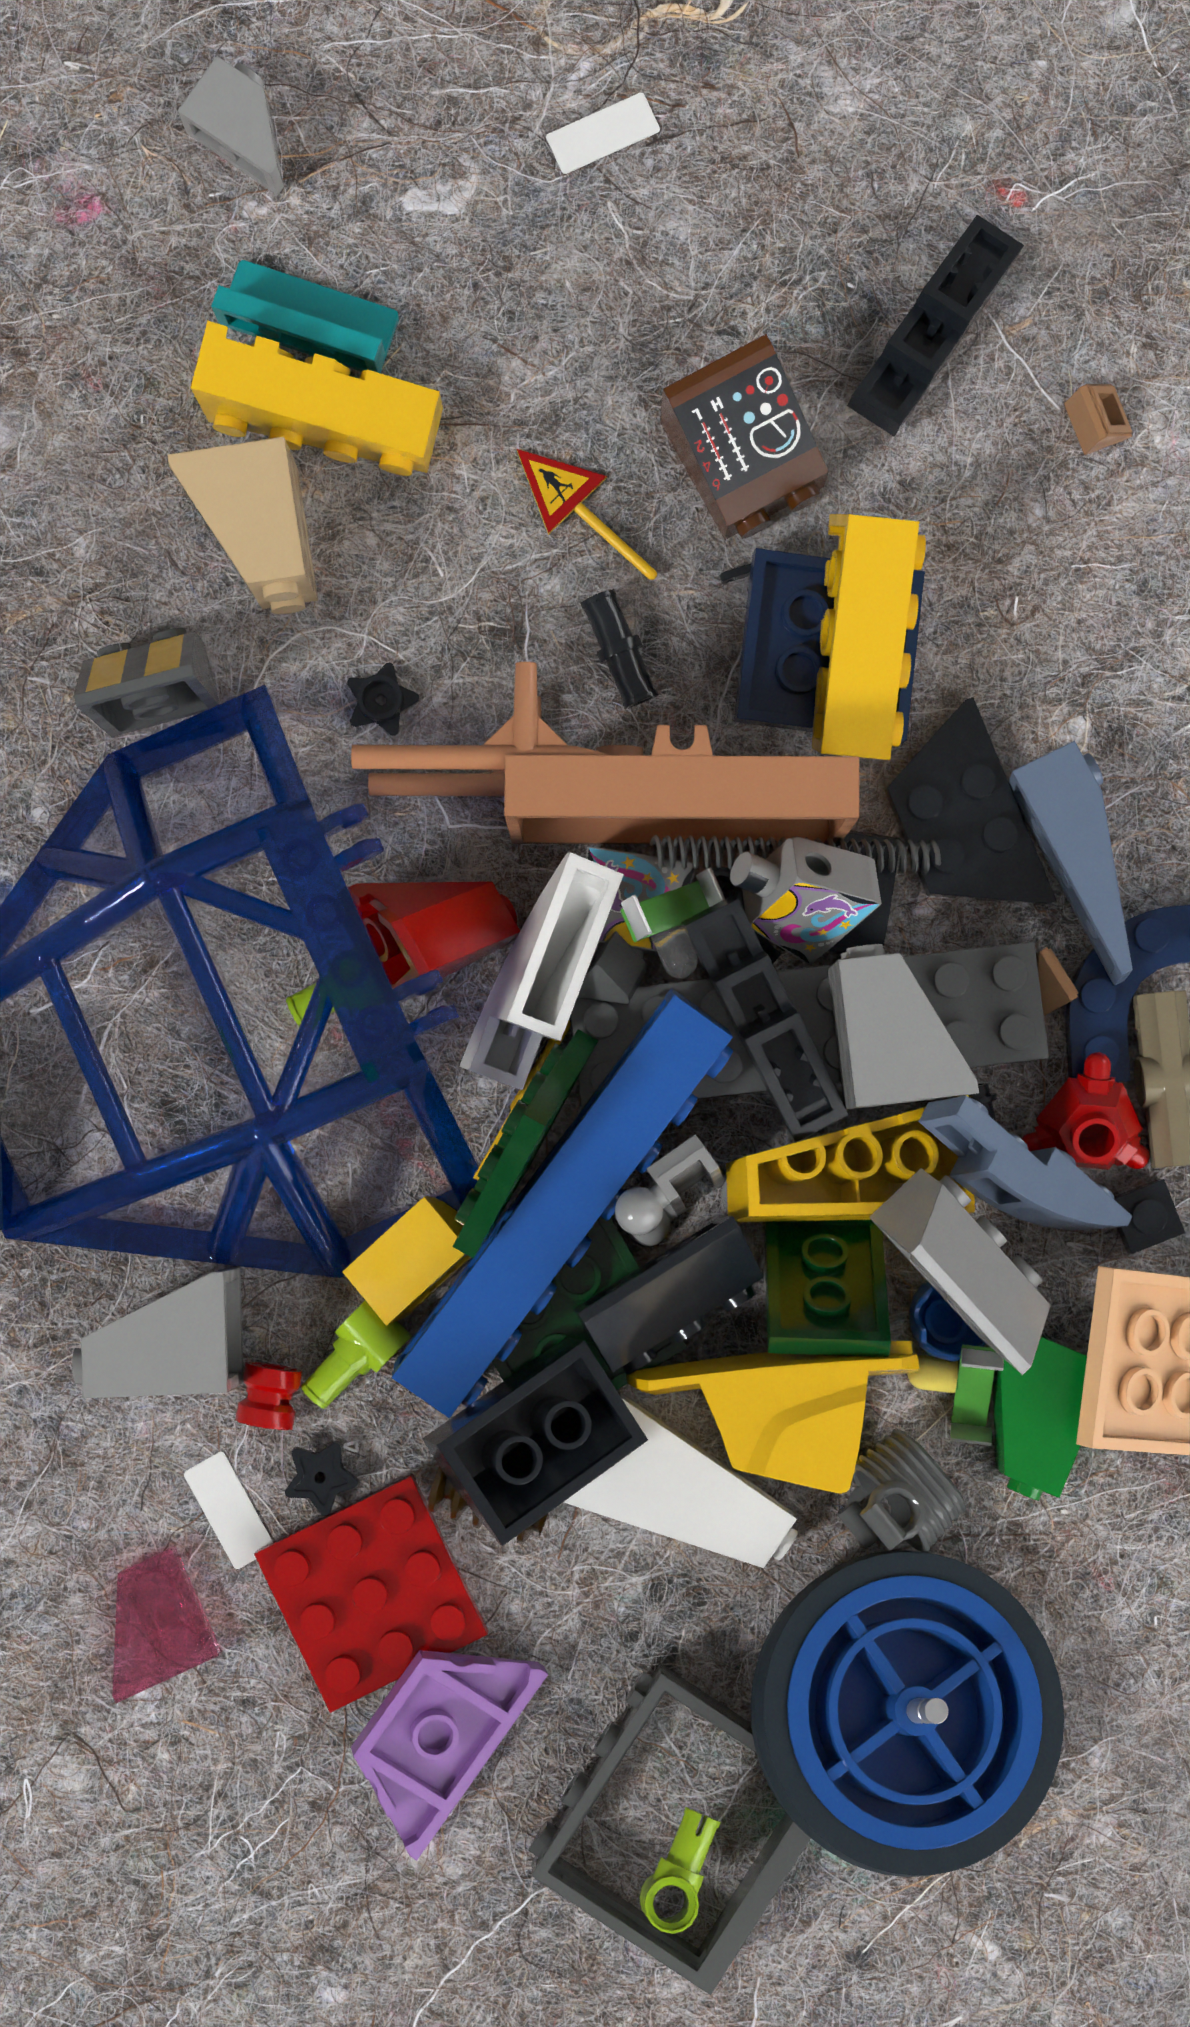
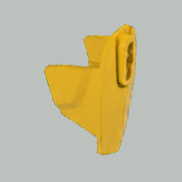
[626,1341,919,1494]

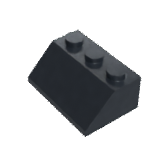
[572,1216,764,1375]
[422,1337,648,1546]

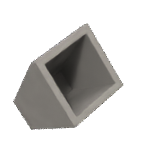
[828,944,979,1109]
[72,1267,244,1398]

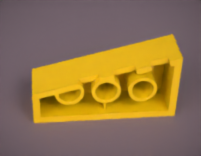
[191,320,443,476]
[812,514,926,760]
[726,1095,975,1222]

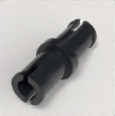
[581,589,659,709]

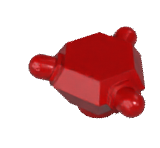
[1021,1052,1150,1170]

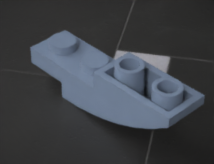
[919,1095,1132,1230]

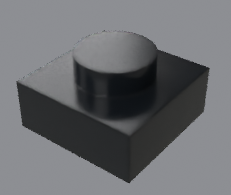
[1114,1179,1185,1254]

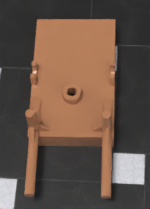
[351,662,859,845]

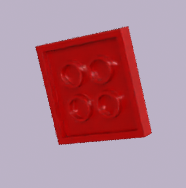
[254,1473,489,1713]

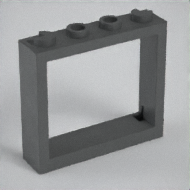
[529,1663,811,1995]

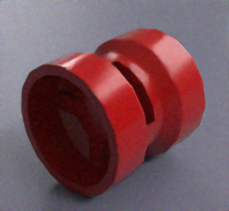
[235,1361,303,1430]

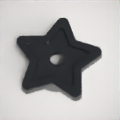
[347,662,419,736]
[285,1441,360,1516]

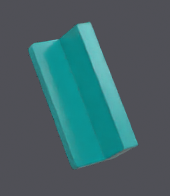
[211,260,399,373]

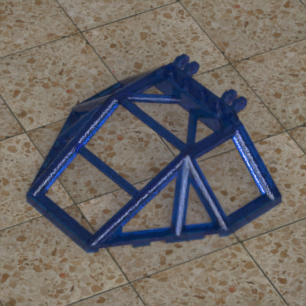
[0,684,479,1278]

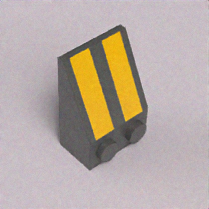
[74,628,221,737]

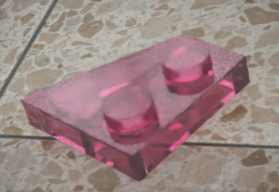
[112,1545,222,1703]

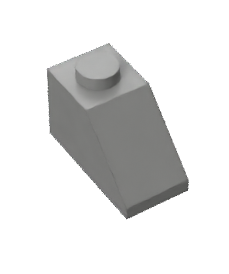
[177,56,284,196]

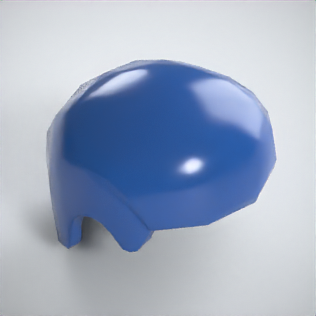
[909,1280,986,1362]

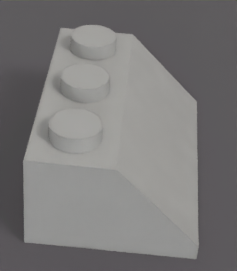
[869,1168,1051,1375]

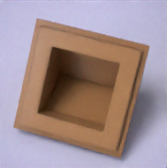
[1064,384,1133,455]

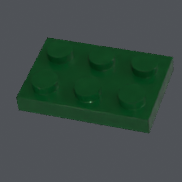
[764,1220,891,1357]

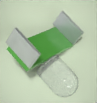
[620,867,725,978]

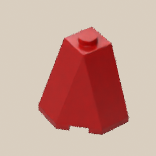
[332,881,520,1006]

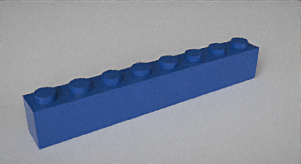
[391,988,733,1418]

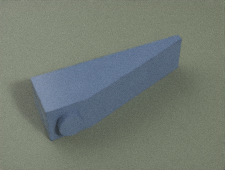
[1008,741,1133,986]

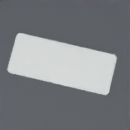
[546,93,660,174]
[184,1452,273,1569]

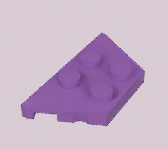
[351,1650,548,1861]

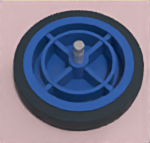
[751,1550,1064,1877]

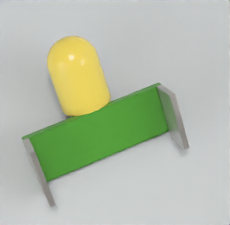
[907,1344,1004,1446]

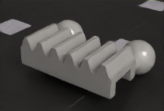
[615,1134,724,1246]

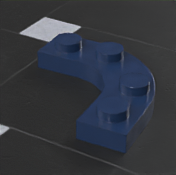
[1065,905,1190,1082]

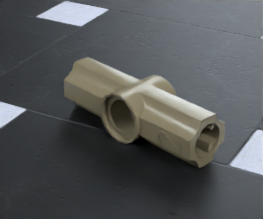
[1133,990,1190,1168]

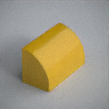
[342,1196,471,1326]

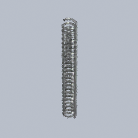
[649,835,941,874]

